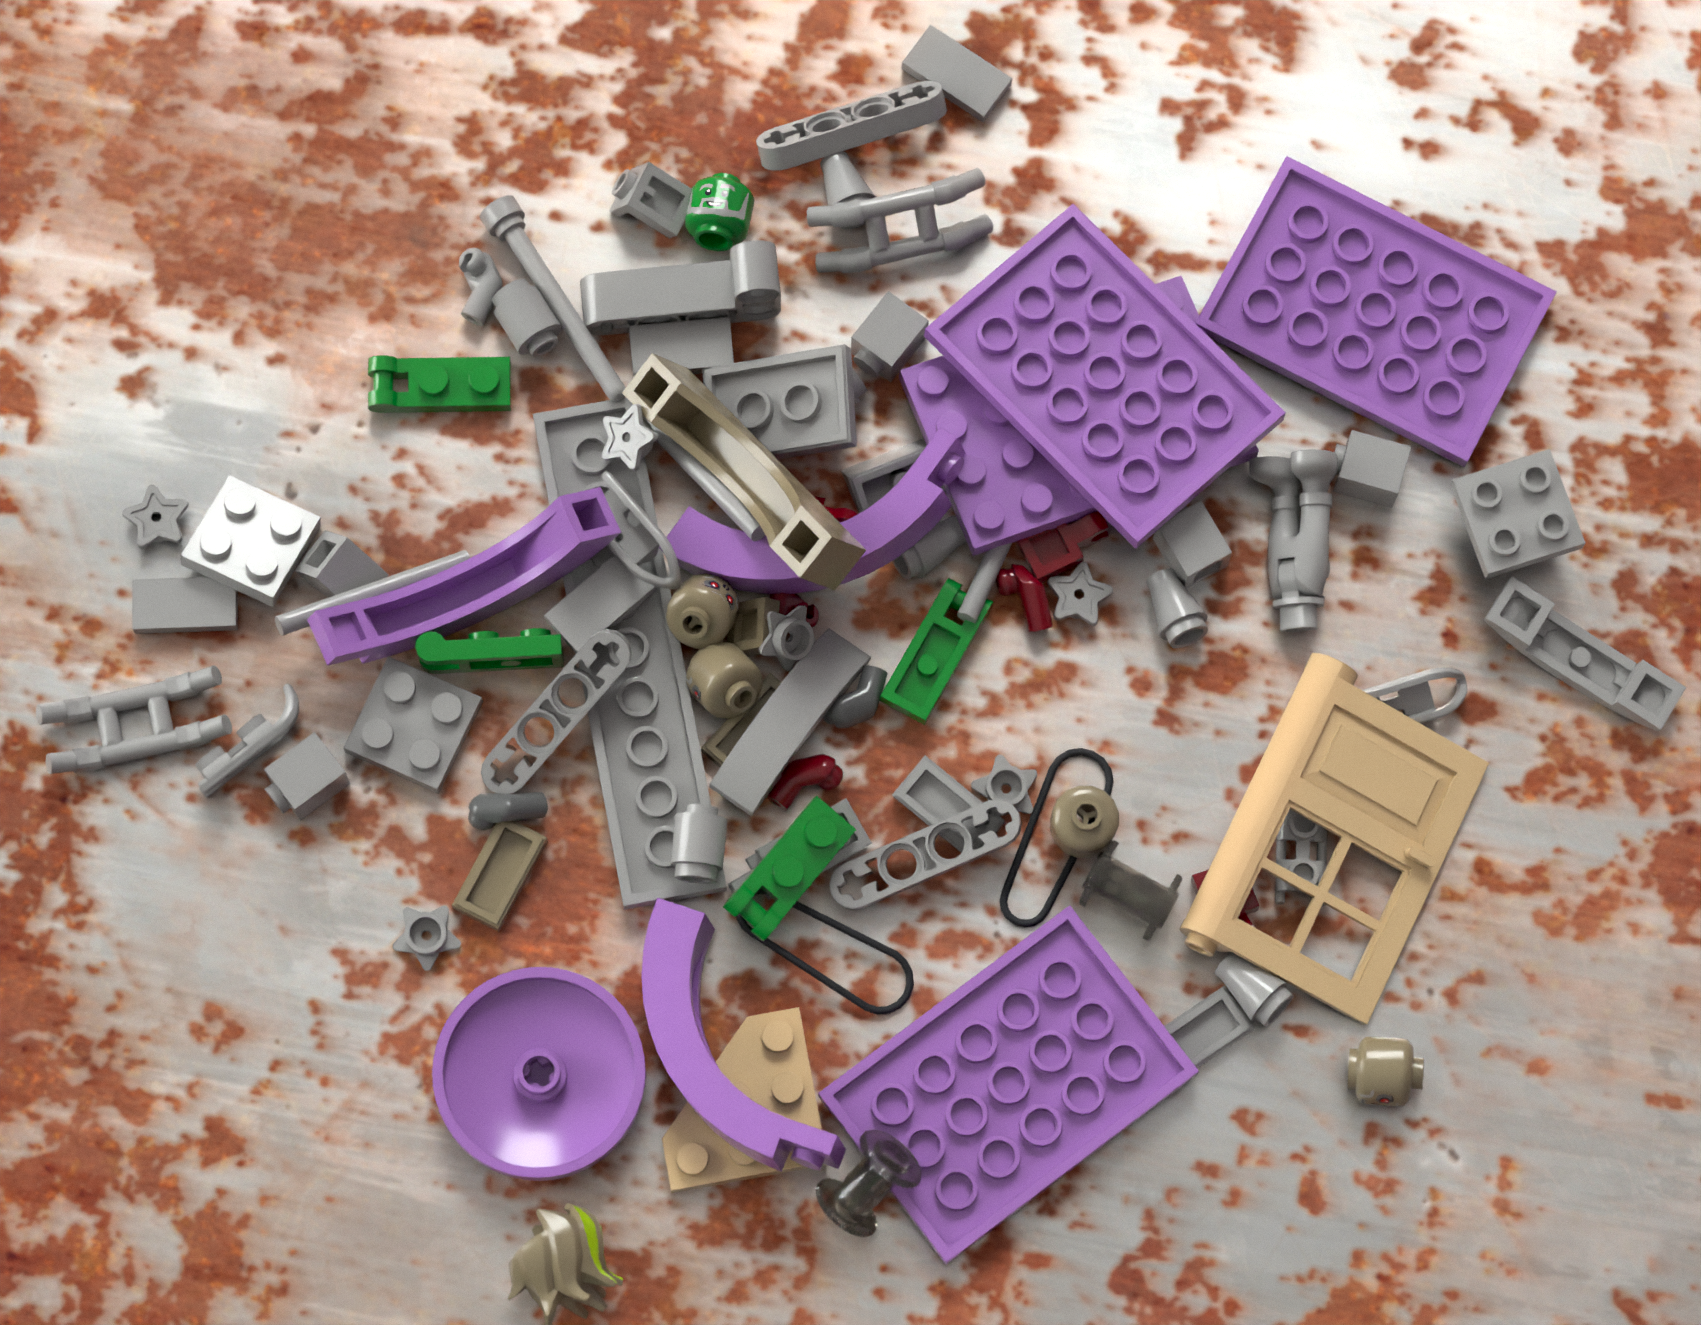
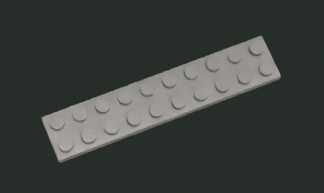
[533,397,727,910]

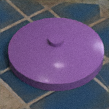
[432,967,646,1181]

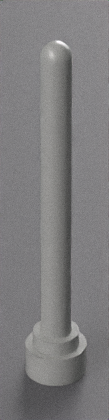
[480,195,626,402]

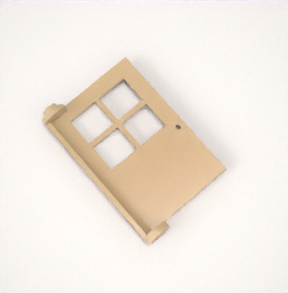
[1179,653,1489,1025]

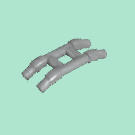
[807,168,993,273]
[36,665,232,774]

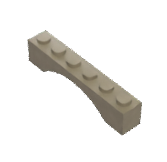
[622,353,866,590]

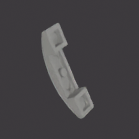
[1484,576,1686,732]
[709,628,871,816]

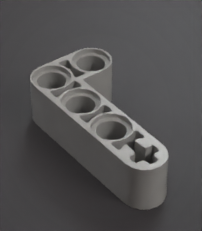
[580,240,781,335]

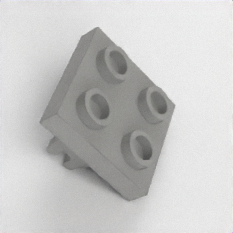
[1451,449,1585,579]

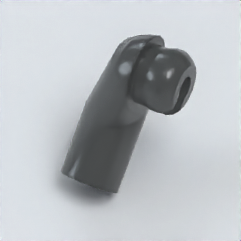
[823,665,888,728]
[468,792,548,830]

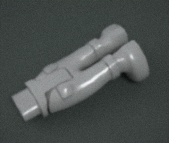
[1249,449,1338,632]

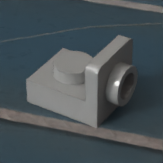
[610,162,692,238]

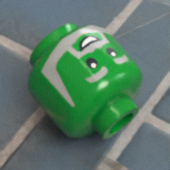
[685,173,755,252]

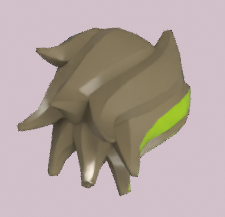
[508,1203,623,1325]

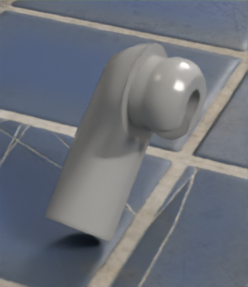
[459,248,503,326]

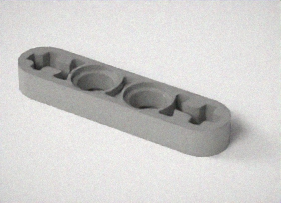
[756,81,947,170]
[481,629,632,794]
[829,799,1022,910]

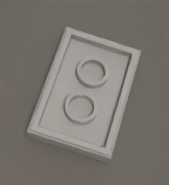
[702,344,857,459]

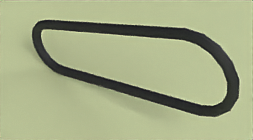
[999,748,1114,927]
[736,888,914,1015]

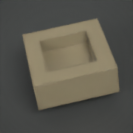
[727,597,780,657]

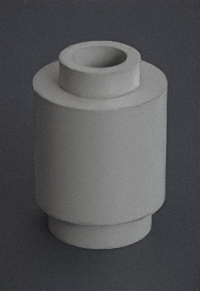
[492,279,562,357]
[671,804,728,884]

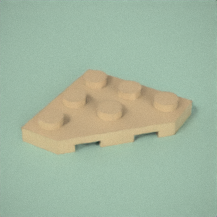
[662,1007,825,1194]

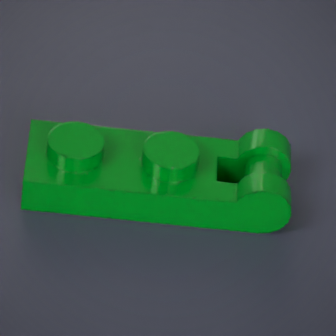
[368,355,511,413]
[880,578,994,725]
[415,628,564,674]
[723,796,856,941]

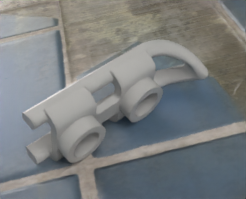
[601,471,681,589]
[1362,668,1468,724]
[195,684,299,798]
[1275,809,1327,906]

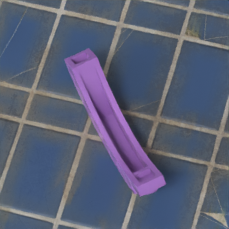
[659,427,966,594]
[307,487,621,666]
[641,897,846,1172]

